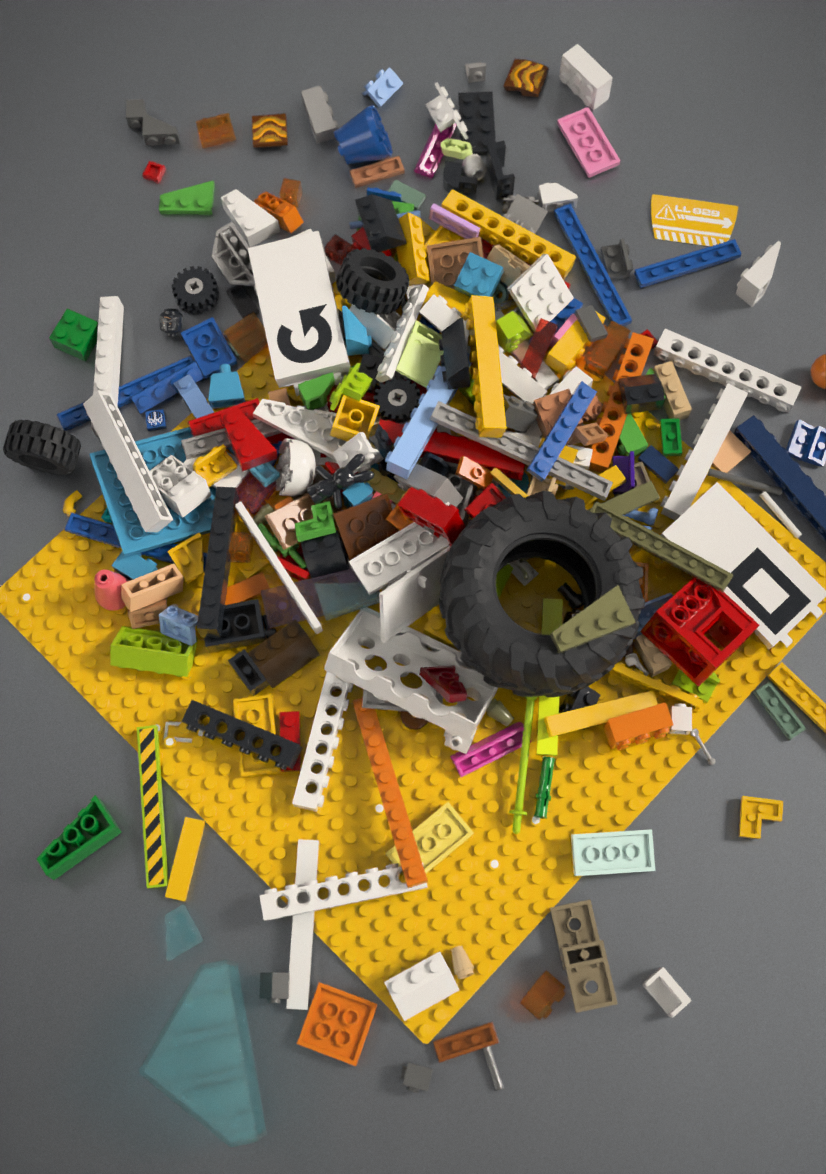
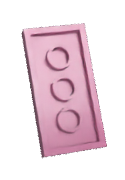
[557,107,620,178]

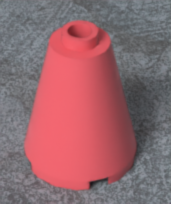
[94,570,130,611]

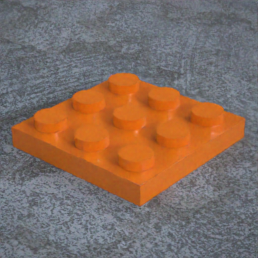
[297,982,378,1066]

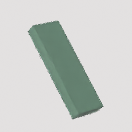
[753,681,806,741]

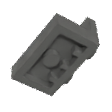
[601,238,633,281]

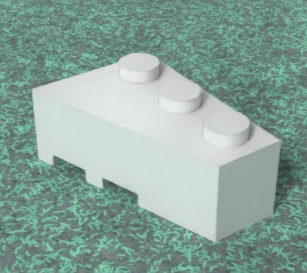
[221,189,280,248]

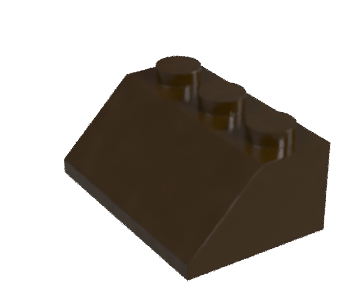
[248,619,320,689]

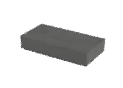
[574,305,608,342]

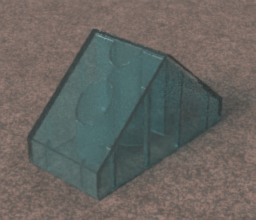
[139,960,267,1148]

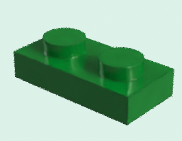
[660,418,682,456]

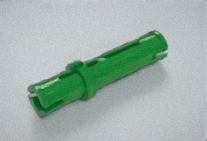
[534,757,555,819]

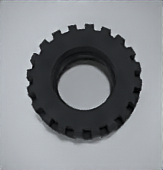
[336,248,409,315]
[3,419,81,475]

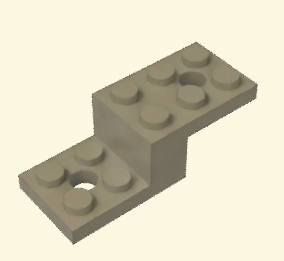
[550,900,618,1013]

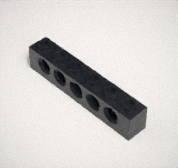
[182,700,302,771]

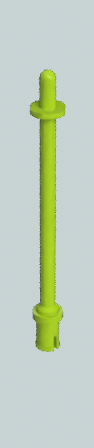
[509,696,539,834]

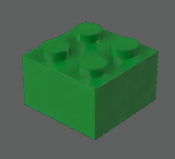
[49,308,98,362]

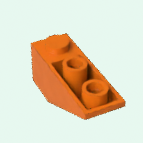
[253,191,304,233]

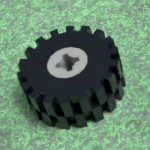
[172,266,219,315]
[374,376,421,424]

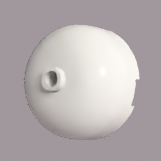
[275,438,317,497]

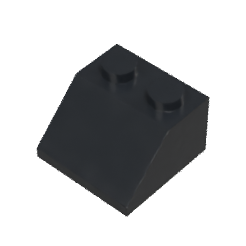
[618,374,665,414]
[301,530,350,582]

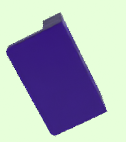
[612,451,635,494]

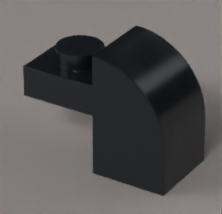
[443,161,478,194]

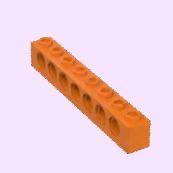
[589,332,654,473]

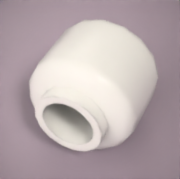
[462,154,487,180]

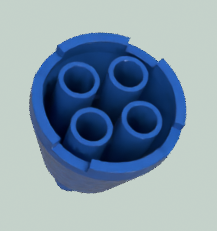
[334,105,393,165]

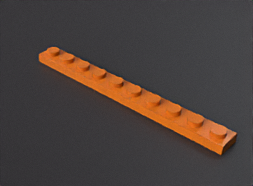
[352,697,428,888]

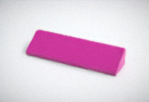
[414,123,457,178]
[450,722,531,777]

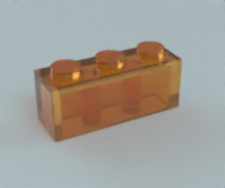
[583,321,631,379]

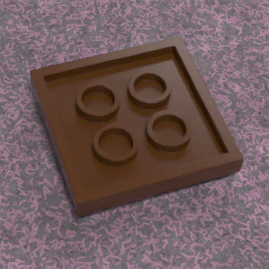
[332,493,399,561]

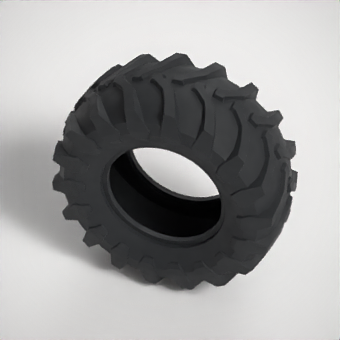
[439,491,645,697]

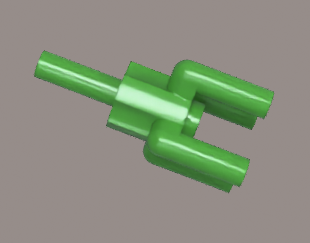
[257,523,308,570]

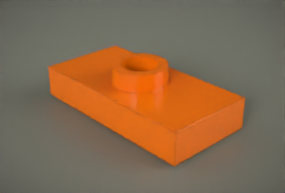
[455,456,493,490]

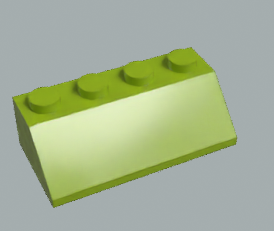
[110,626,198,677]

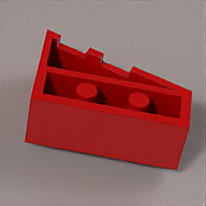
[220,407,277,472]
[398,487,465,547]

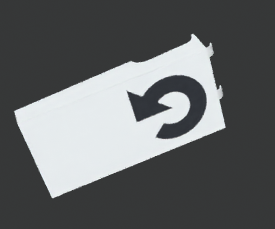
[248,231,350,396]

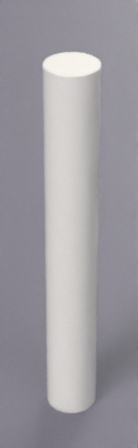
[760,491,802,539]

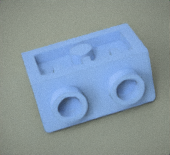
[159,605,198,646]

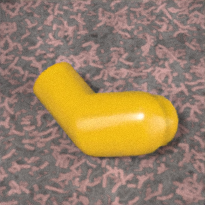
[63,490,83,517]

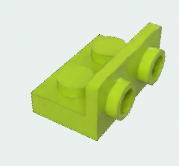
[671,669,720,703]

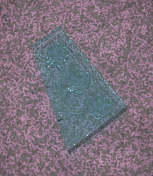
[314,582,380,621]

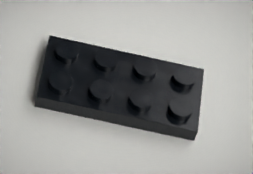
[458,91,496,155]

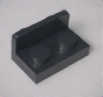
[358,353,385,394]

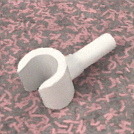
[625,653,649,676]

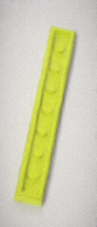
[536,598,563,756]

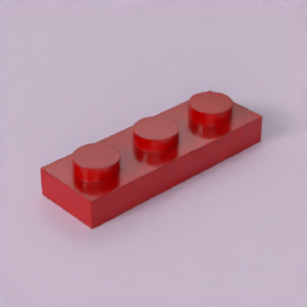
[280,711,301,772]

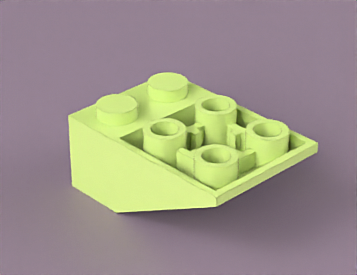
[395,320,444,388]

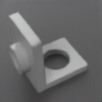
[465,62,486,83]

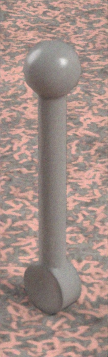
[690,729,716,765]

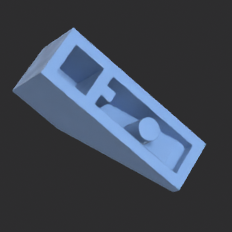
[174,374,214,418]

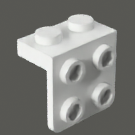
[332,432,384,474]

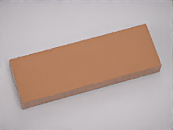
[350,156,405,188]

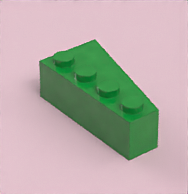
[37,795,122,880]

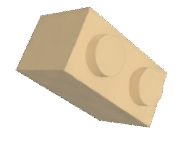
[633,634,672,677]

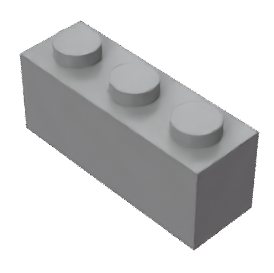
[301,86,339,144]

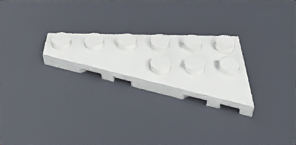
[253,399,379,460]

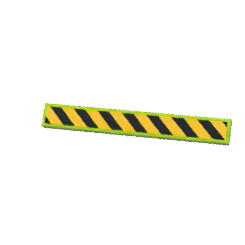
[137,725,168,888]

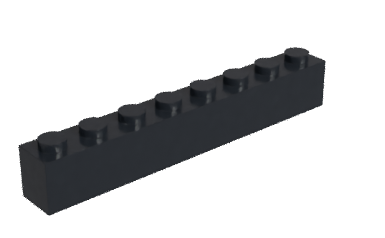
[197,487,239,638]

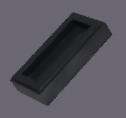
[226,285,260,321]

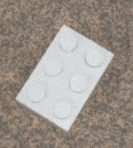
[559,44,613,110]

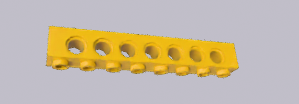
[441,189,576,281]

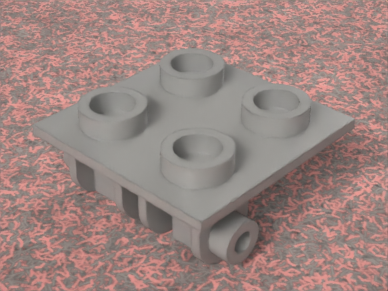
[503,194,548,234]

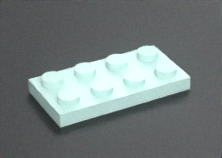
[571,829,655,876]

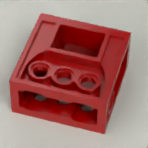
[640,577,760,687]

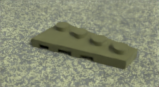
[551,585,635,654]

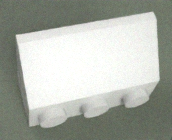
[349,304,401,349]
[384,952,459,1021]

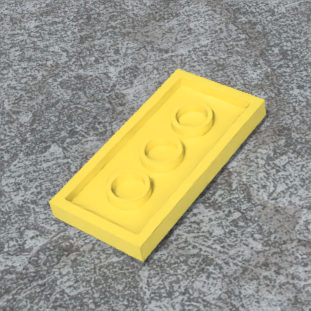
[385,802,474,878]

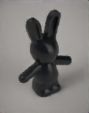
[307,454,374,509]

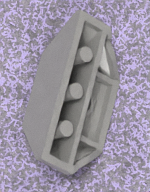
[211,222,255,286]

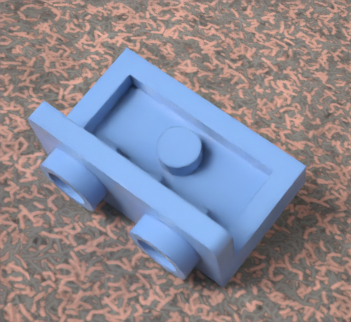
[362,67,403,107]

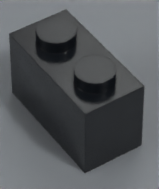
[228,649,269,696]

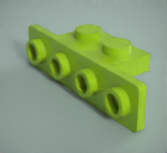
[329,363,373,411]

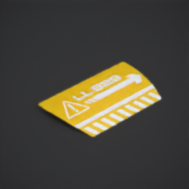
[651,194,738,246]

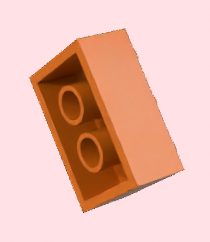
[603,702,674,751]

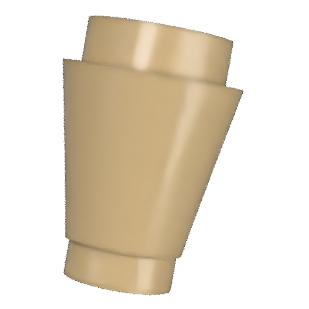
[451,946,474,979]

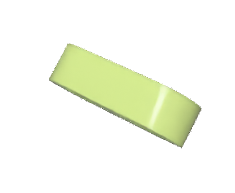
[441,138,473,160]

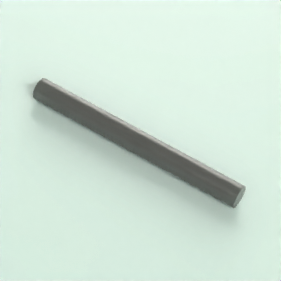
[708,468,782,496]

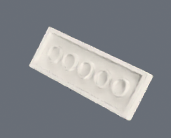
[349,502,450,595]

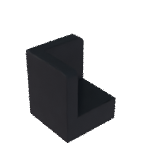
[419,452,451,477]

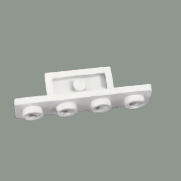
[426,82,468,140]

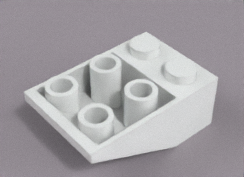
[735,241,781,307]
[149,455,212,518]

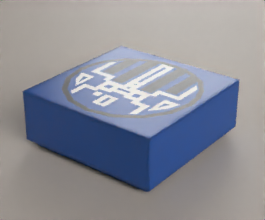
[145,409,167,431]

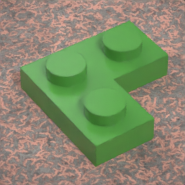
[295,501,336,542]

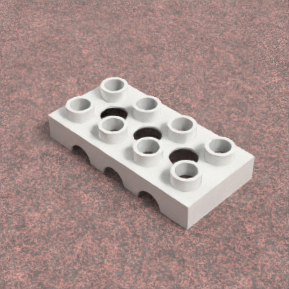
[324,608,498,741]

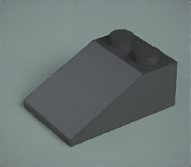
[503,394,538,433]

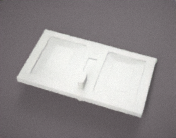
[379,546,451,643]

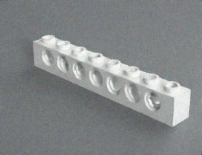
[653,329,801,413]
[292,671,353,812]
[260,862,428,921]

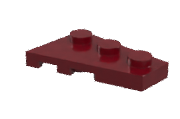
[419,665,467,703]

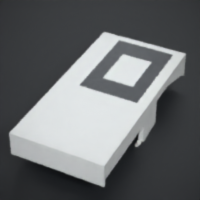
[661,482,826,650]

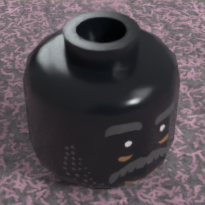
[159,308,184,336]

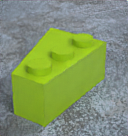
[496,311,534,353]

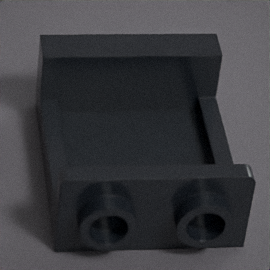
[486,141,515,200]

